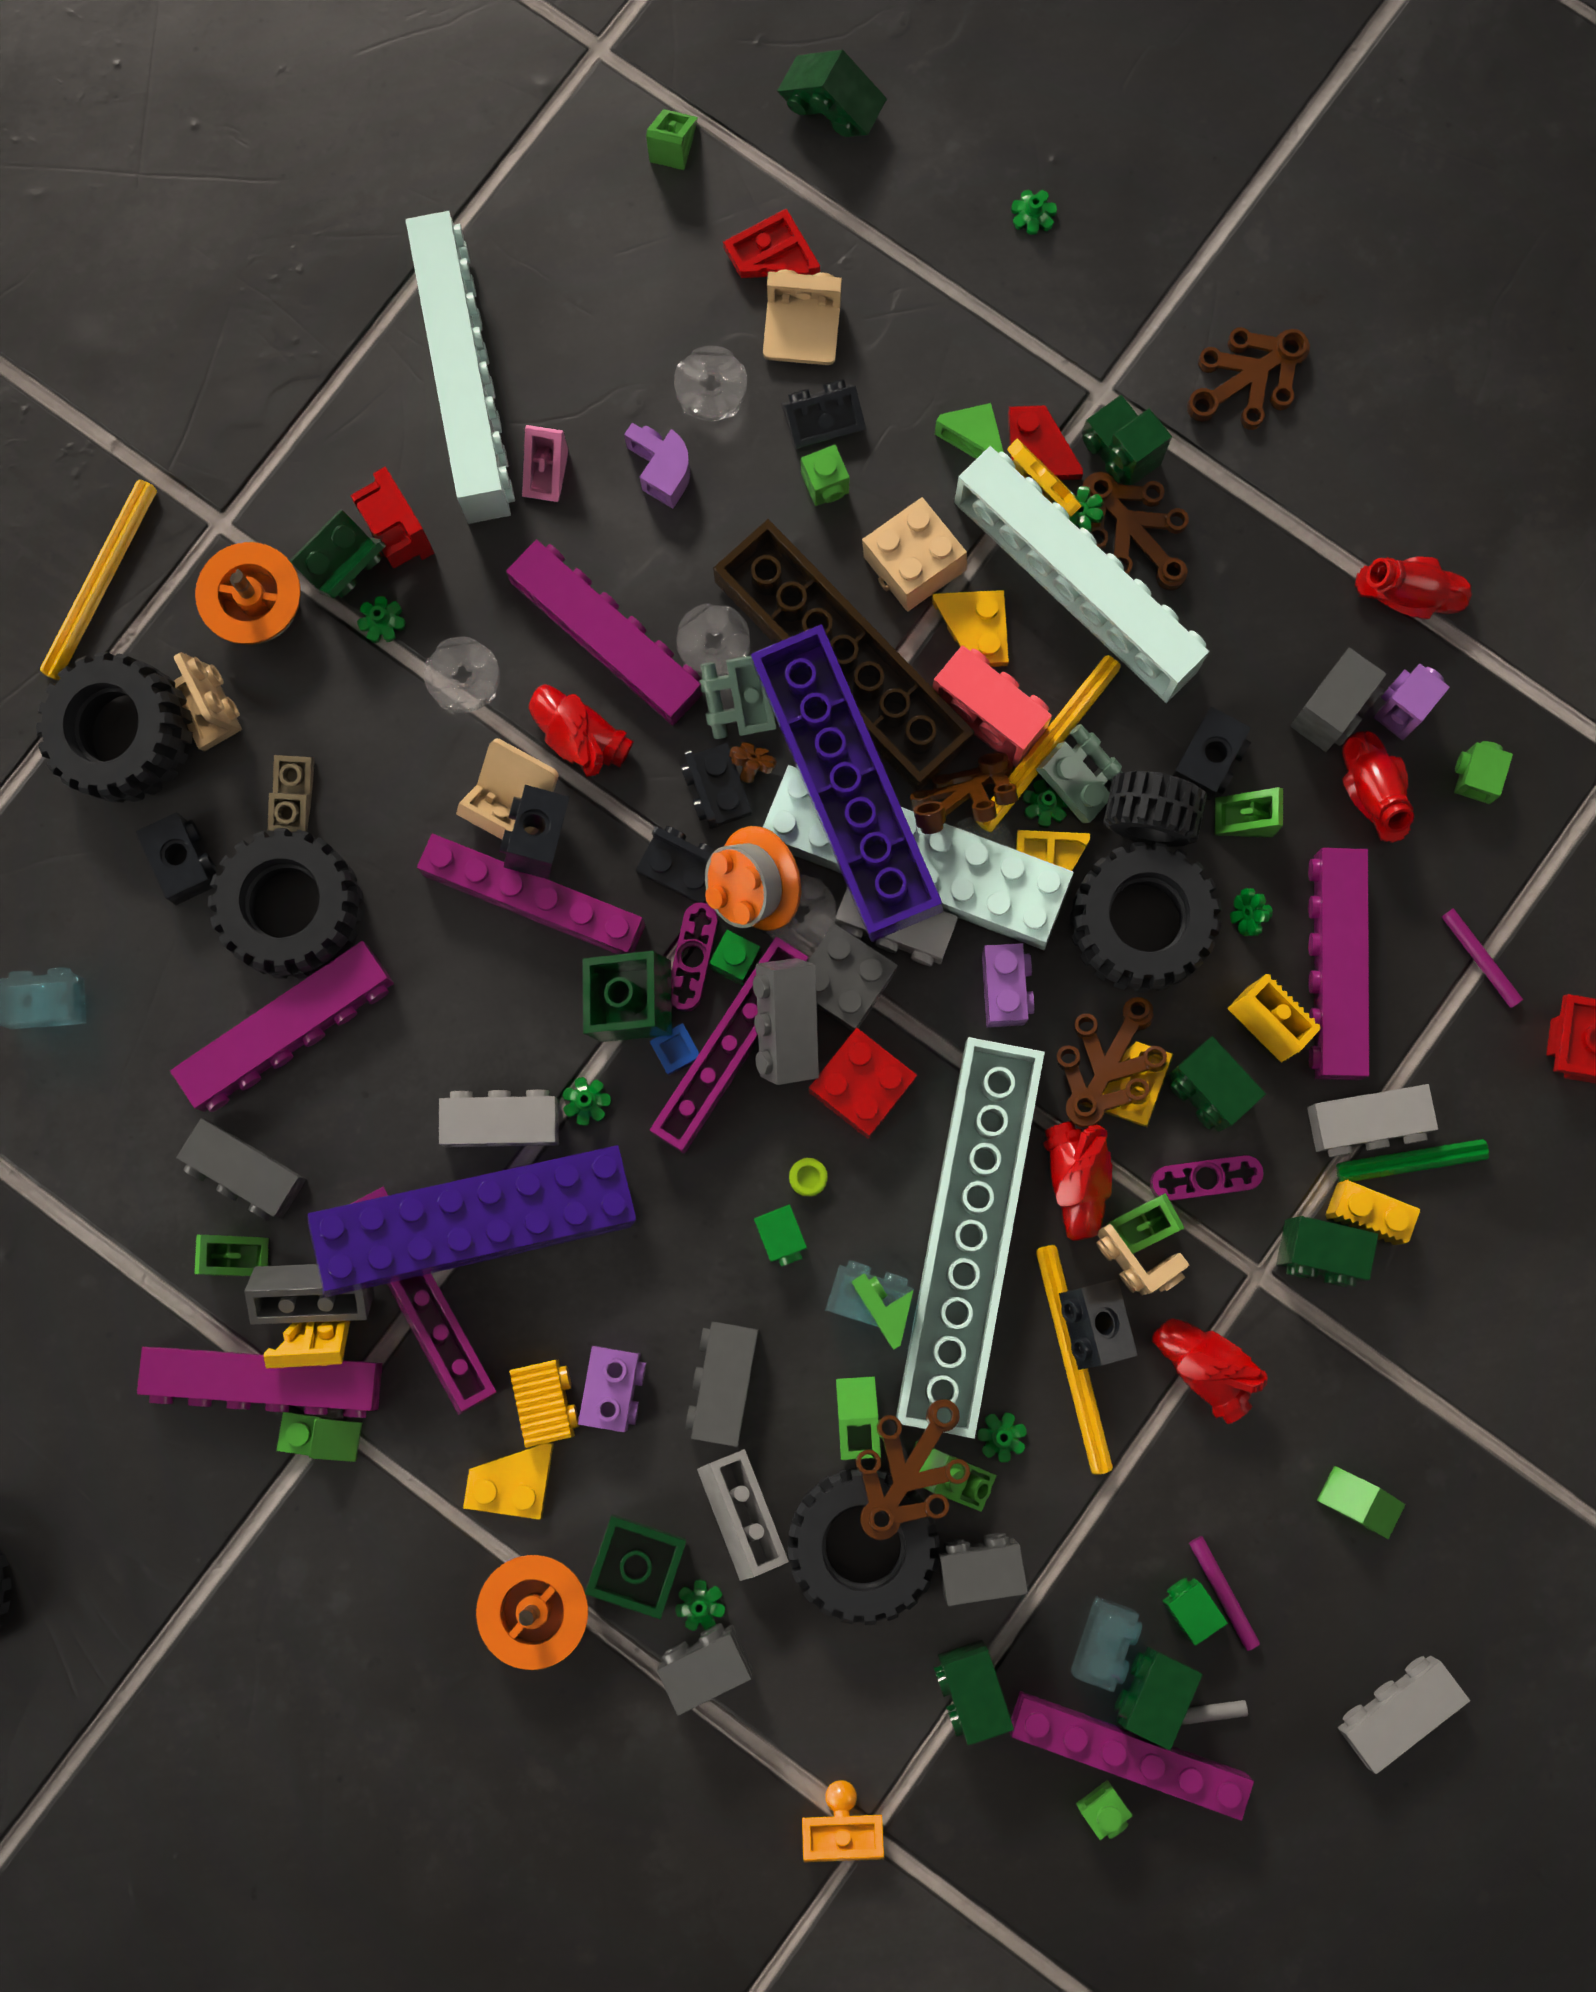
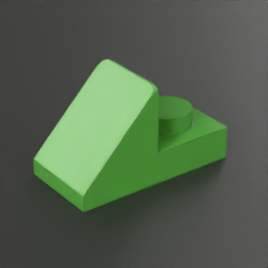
[851,1273,913,1350]
[276,1412,363,1462]

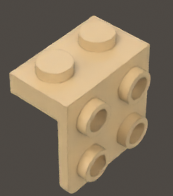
[763,269,842,365]
[174,652,242,751]
[456,738,559,839]
[1096,1224,1190,1296]

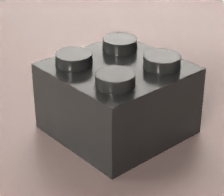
[1290,647,1386,752]
[808,923,898,1032]
[938,1533,1028,1606]
[657,1623,753,1716]

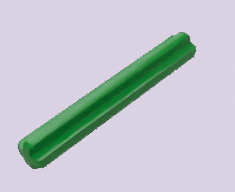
[1336,1139,1489,1182]

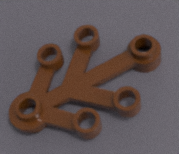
[1187,327,1310,430]
[1082,472,1189,591]
[910,752,1018,834]
[1057,997,1167,1128]
[855,1399,970,1540]

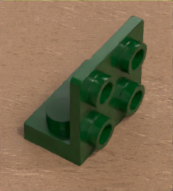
[289,510,386,598]

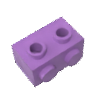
[1374,663,1450,740]
[982,943,1034,1027]
[578,1346,646,1432]

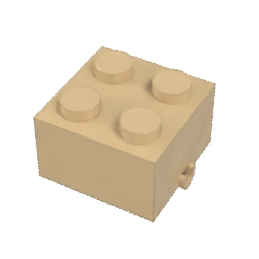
[862,497,967,612]

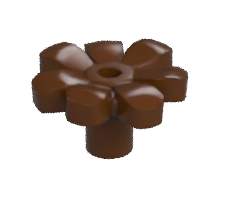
[729,742,777,783]

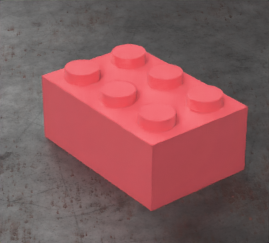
[932,645,1052,767]

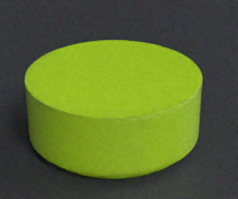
[789,1158,828,1197]

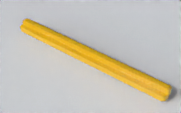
[40,480,157,680]
[976,655,1121,832]
[1036,1245,1113,1475]

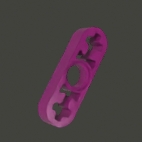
[671,903,718,1012]
[1150,1155,1264,1201]

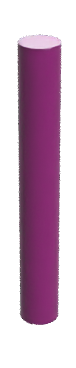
[1441,908,1523,1008]
[1189,1536,1260,1651]

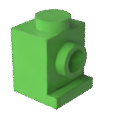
[1076,1780,1132,1840]

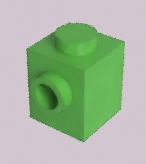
[801,444,850,506]
[1454,741,1513,804]

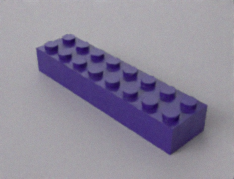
[751,624,943,942]
[308,1145,636,1298]

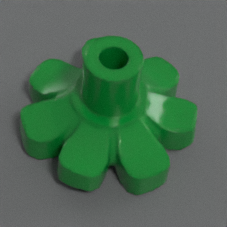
[1011,190,1057,235]
[1069,486,1104,532]
[357,596,406,643]
[1022,780,1068,828]
[1230,888,1273,936]
[563,1077,612,1126]
[977,1412,1027,1462]
[675,1579,725,1631]

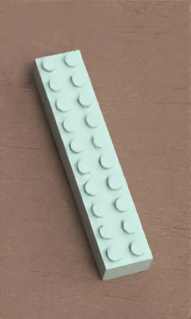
[896,1037,1045,1439]

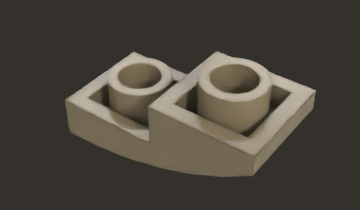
[268,755,314,832]

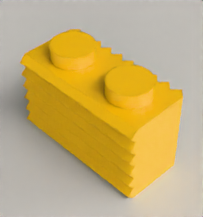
[1227,974,1320,1063]
[1325,1180,1420,1245]
[510,1359,580,1448]

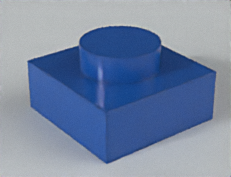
[649,1023,699,1076]

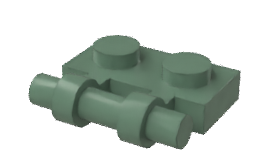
[699,656,776,739]
[1036,724,1123,823]

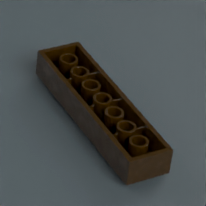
[713,519,975,791]

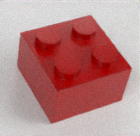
[809,1027,917,1139]

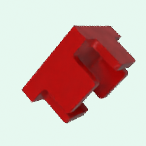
[350,466,435,568]
[1547,994,1596,1083]

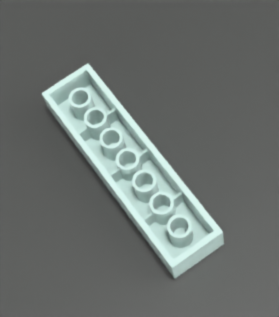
[406,211,515,524]
[954,446,1210,703]
[763,765,1074,950]

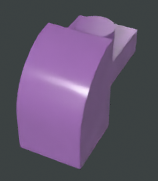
[624,423,690,509]

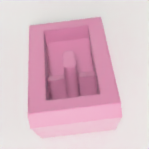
[522,425,569,502]

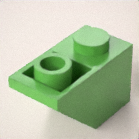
[836,1376,881,1460]
[913,1441,997,1512]

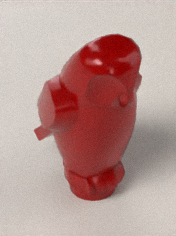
[1355,557,1472,619]
[528,684,634,776]
[1342,730,1414,843]
[1043,1121,1112,1241]
[1152,1318,1268,1424]

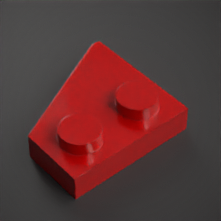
[723,208,820,278]
[1008,405,1083,480]

